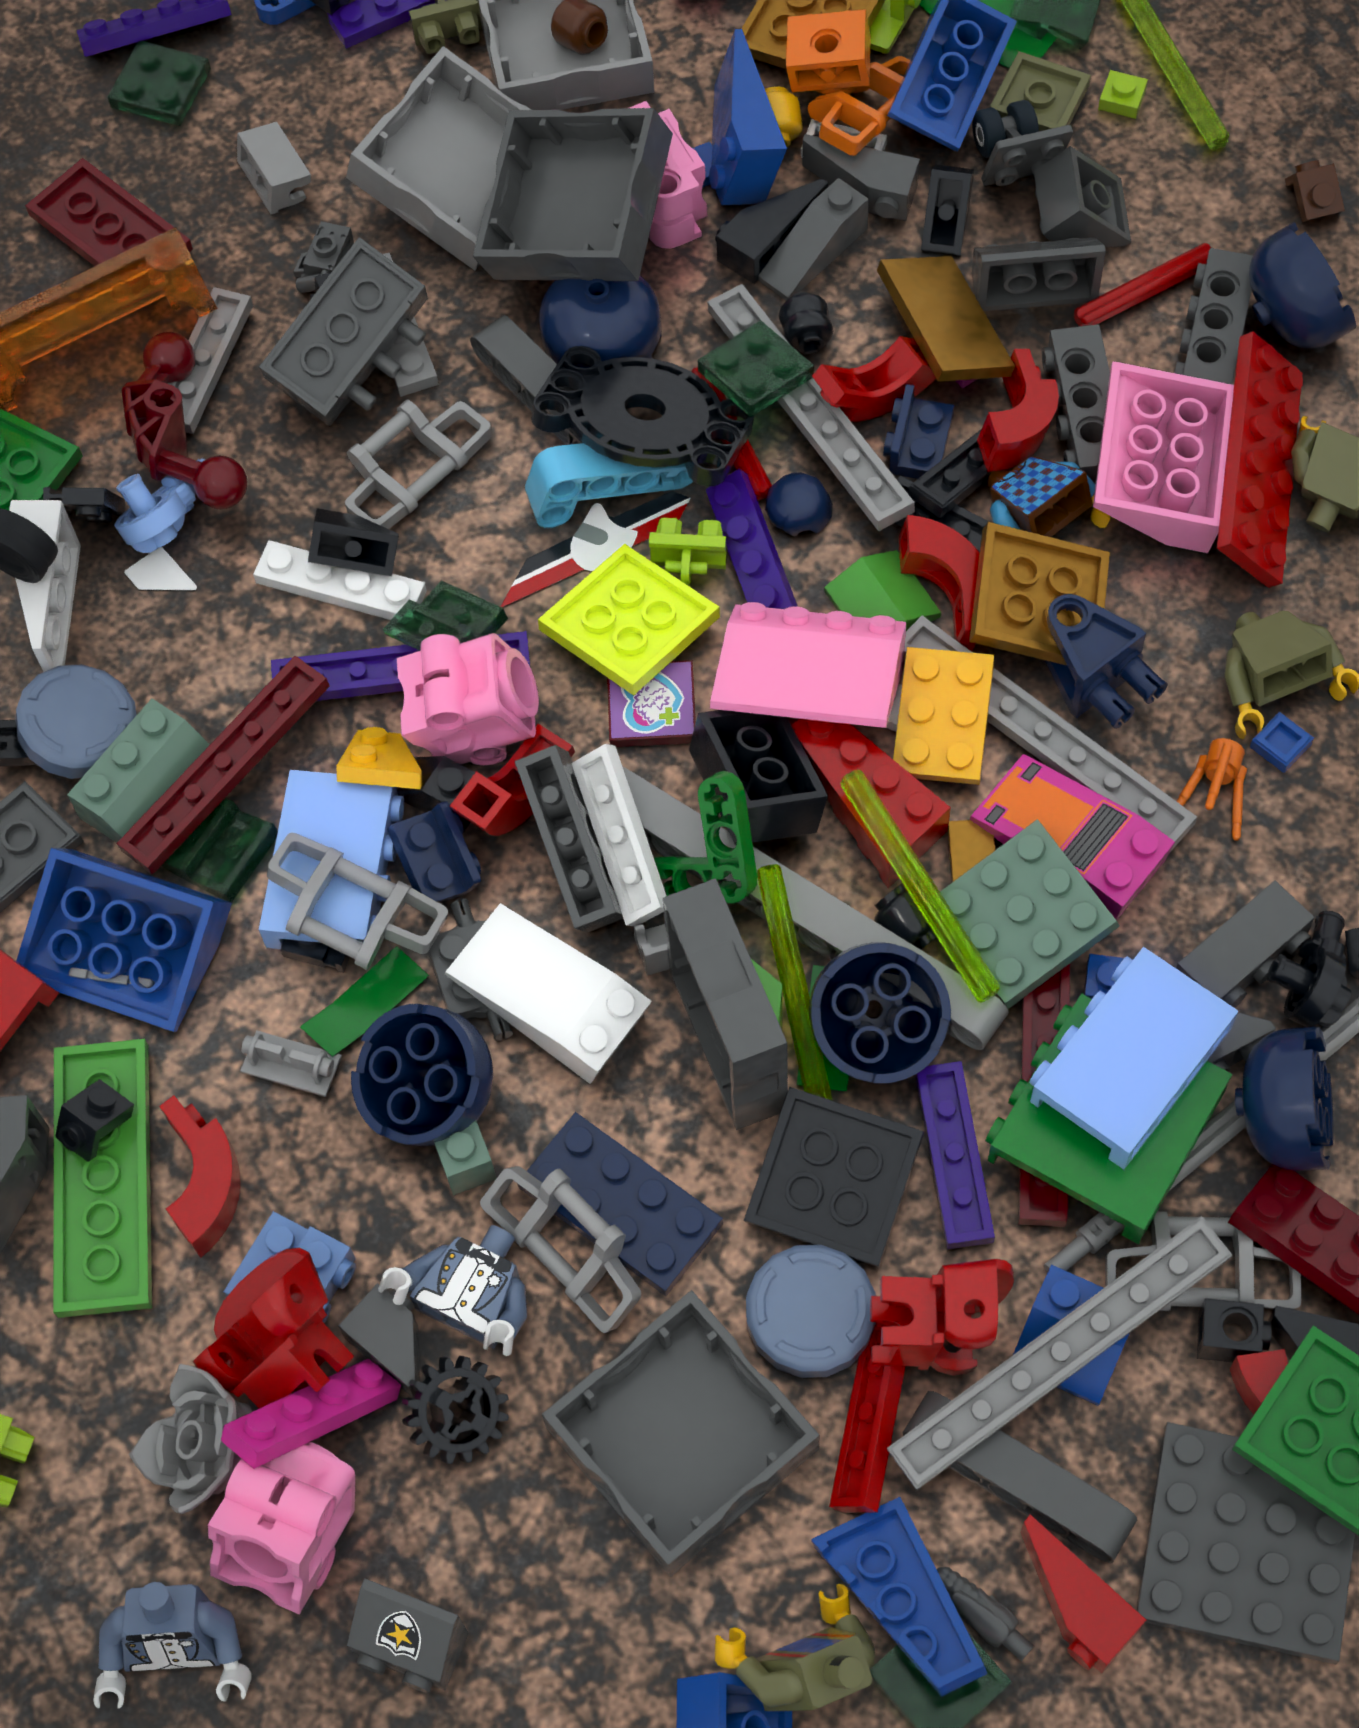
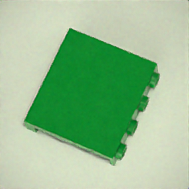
[985,993,1232,1245]

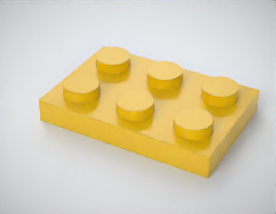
[893,647,994,785]

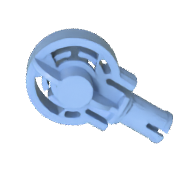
[114,458,205,553]

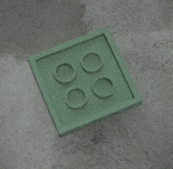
[930,819,1120,1008]

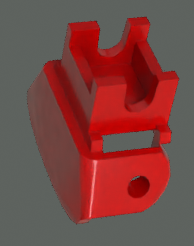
[193,1248,355,1409]
[870,1259,1014,1376]

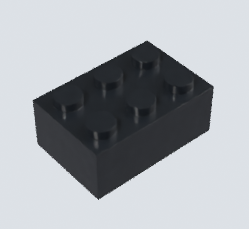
[689,710,828,845]

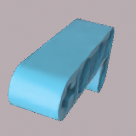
[525,443,693,528]

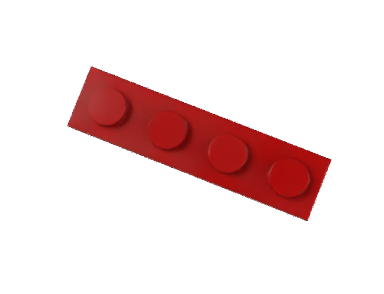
[829,1323,906,1513]

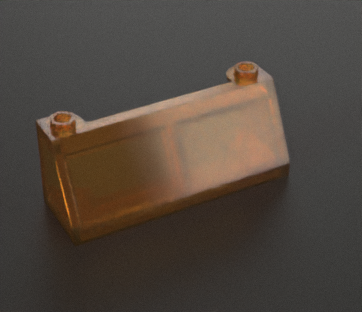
[0,227,218,412]

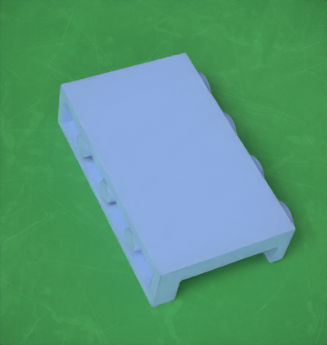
[259,770,404,949]
[1029,947,1238,1170]

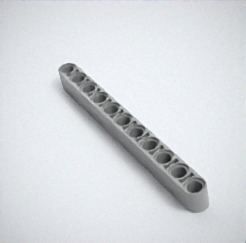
[622,766,1009,1050]

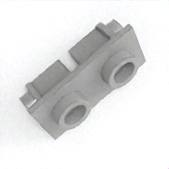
[240,1030,342,1097]

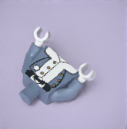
[378,1225,527,1356]
[93,1582,251,1708]

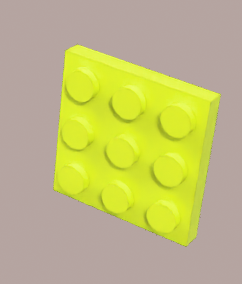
[538,544,720,696]

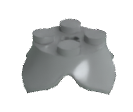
[129,1364,252,1514]

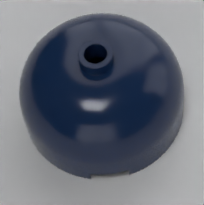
[1249,222,1356,349]
[539,275,662,368]
[809,942,951,1083]
[351,1004,493,1146]
[1235,1027,1334,1171]

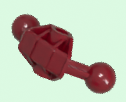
[121,332,248,510]

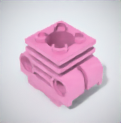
[630,101,707,249]

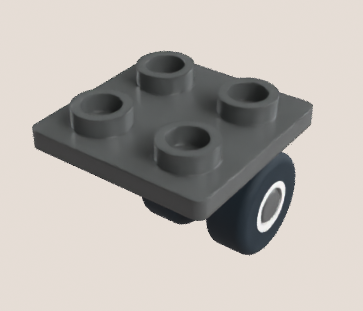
[972,100,1074,186]

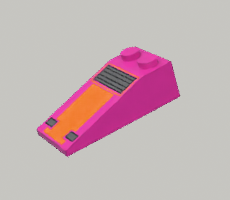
[970,754,1175,921]

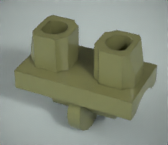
[409,0,482,54]

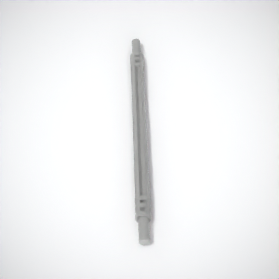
[1044,997,1359,1273]

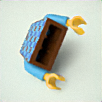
[988,456,1113,537]

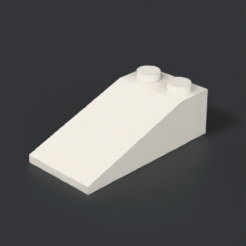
[9,500,81,672]
[445,903,652,1084]

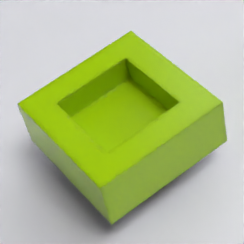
[1098,70,1148,119]

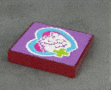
[607,660,696,747]

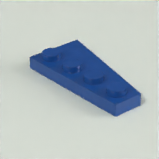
[811,1497,987,1696]

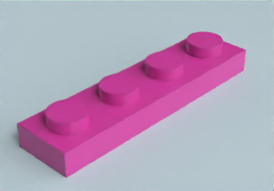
[221,1359,401,1469]

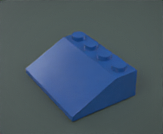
[16,848,232,1032]

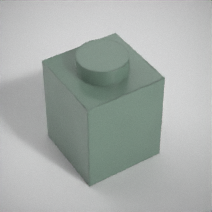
[434,1120,497,1196]

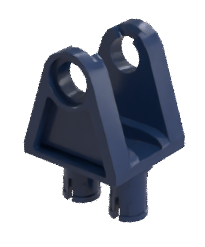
[1045,594,1168,729]

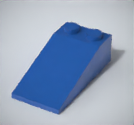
[887,0,1017,152]
[709,29,787,205]

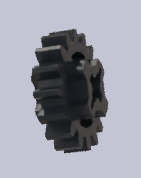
[402,1355,509,1464]

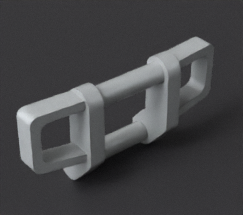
[345,399,492,529]
[267,833,448,970]
[480,1166,641,1333]
[1105,1211,1301,1311]

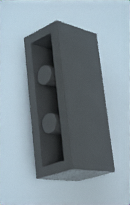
[1176,880,1315,1008]

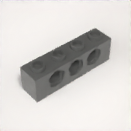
[1175,248,1253,385]
[1042,324,1110,484]
[515,745,623,933]

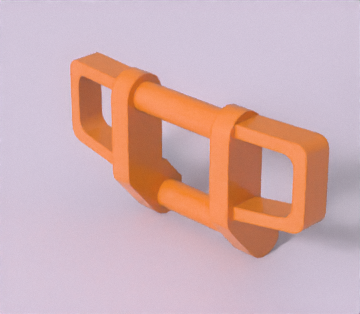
[808,56,910,156]

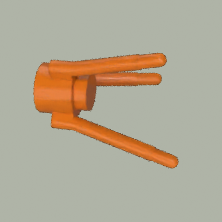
[1177,738,1247,841]

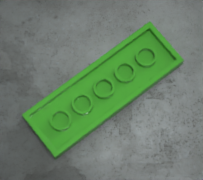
[53,1039,152,1318]

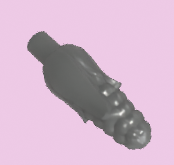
[937,1567,1034,1661]

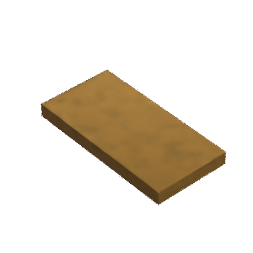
[877,256,1015,382]

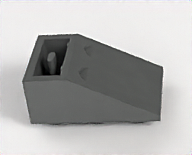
[0,1095,49,1254]

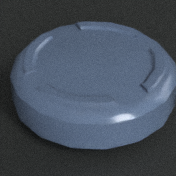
[15,664,137,779]
[746,1245,876,1378]

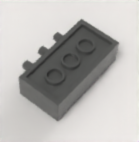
[259,237,428,427]

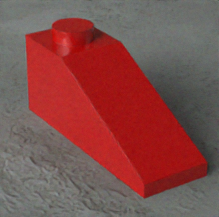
[1020,1514,1146,1674]

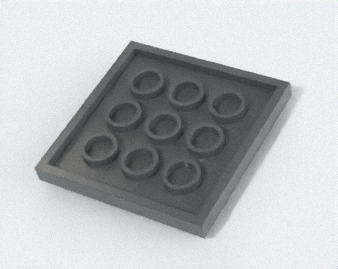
[1136,1422,1355,1665]

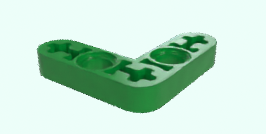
[654,771,758,903]

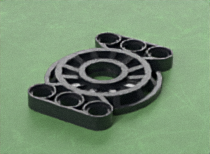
[531,346,756,487]

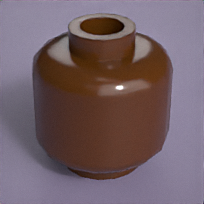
[551,0,608,54]

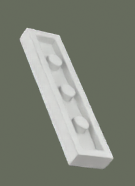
[253,540,427,626]
[571,744,667,926]

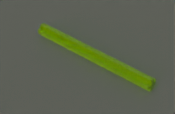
[1121,0,1229,150]
[841,769,1000,1003]
[757,864,833,1101]

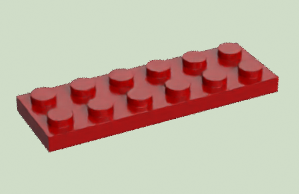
[1217,331,1303,588]

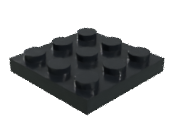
[744,1087,924,1268]

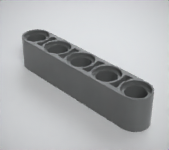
[470,315,583,445]
[902,1391,1137,1563]

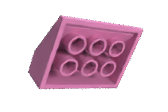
[1093,361,1234,553]
[710,602,906,728]

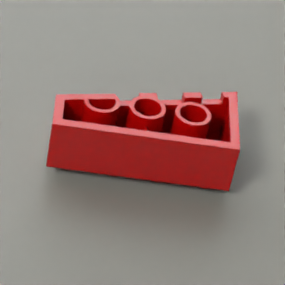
[791,719,951,888]

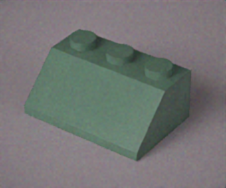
[67,698,210,843]

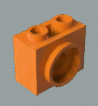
[786,9,871,94]

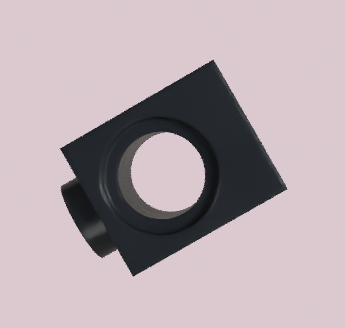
[1197,1298,1271,1362]

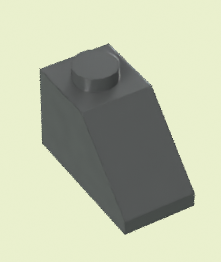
[338,1283,420,1398]

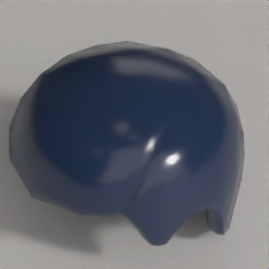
[765,472,833,536]

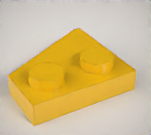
[336,727,422,789]

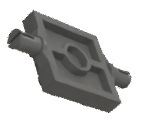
[428,898,513,1041]

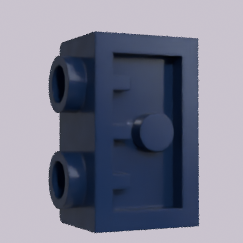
[883,384,954,479]
[387,801,481,903]

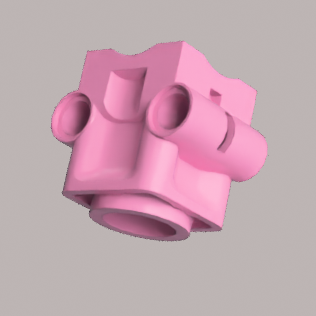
[397,633,539,766]
[208,1442,355,1615]

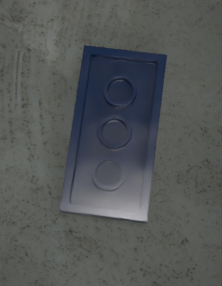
[518,1112,723,1296]

